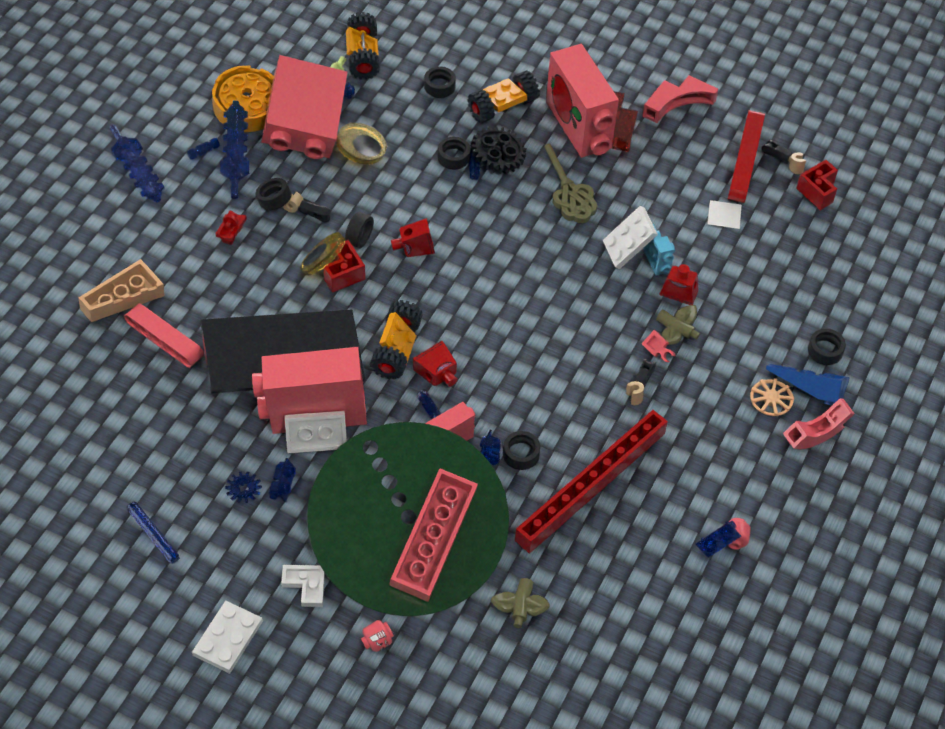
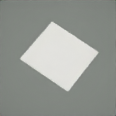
[708,200,742,229]

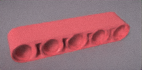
[124,303,204,368]

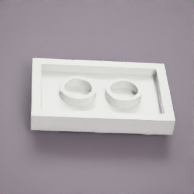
[603,206,658,269]
[285,411,347,453]
[192,600,263,674]

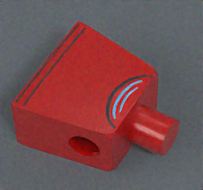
[391,218,435,257]
[659,264,699,305]
[413,341,458,387]

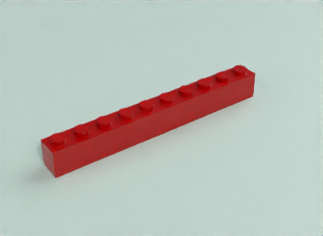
[515,410,668,554]

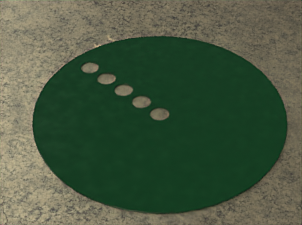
[307,422,509,616]

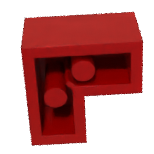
[796,160,838,210]
[323,240,366,293]

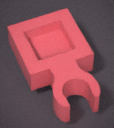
[642,330,675,363]

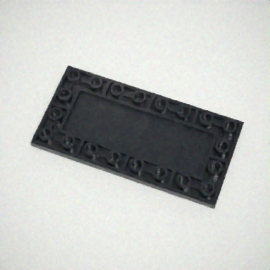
[200,309,365,394]

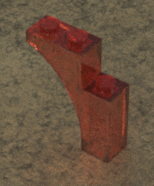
[612,91,638,152]

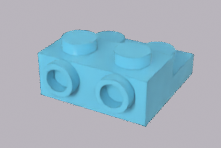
[643,224,675,276]

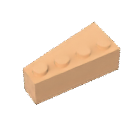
[79,259,164,322]

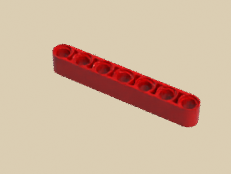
[728,110,765,203]

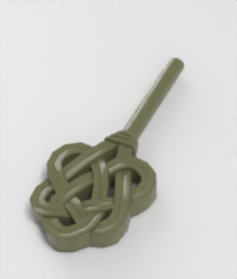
[544,144,598,223]

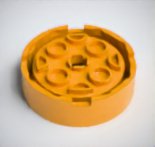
[212,66,274,132]

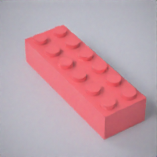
[390,468,478,602]

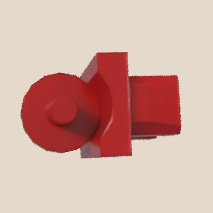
[215,210,247,245]

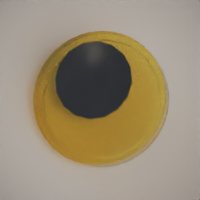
[336,123,387,164]
[300,232,345,276]

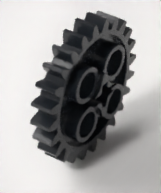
[470,126,527,174]

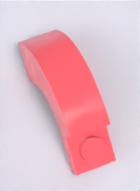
[783,398,855,449]

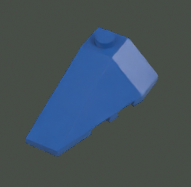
[766,364,850,405]

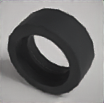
[424,66,456,98]
[437,136,471,170]
[255,178,292,211]
[345,211,374,248]
[808,329,846,365]
[503,431,541,470]

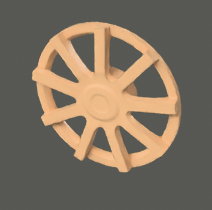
[750,378,794,416]

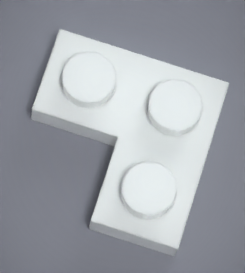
[281,565,325,607]

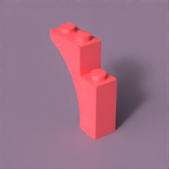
[643,75,718,123]

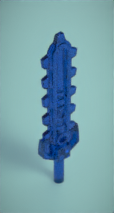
[220,100,250,199]
[110,125,165,203]

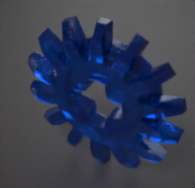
[225,472,262,503]

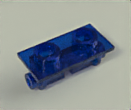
[480,429,501,465]
[268,458,296,502]
[696,521,741,558]

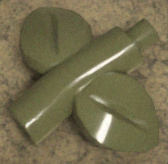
[656,305,700,345]
[490,578,550,628]

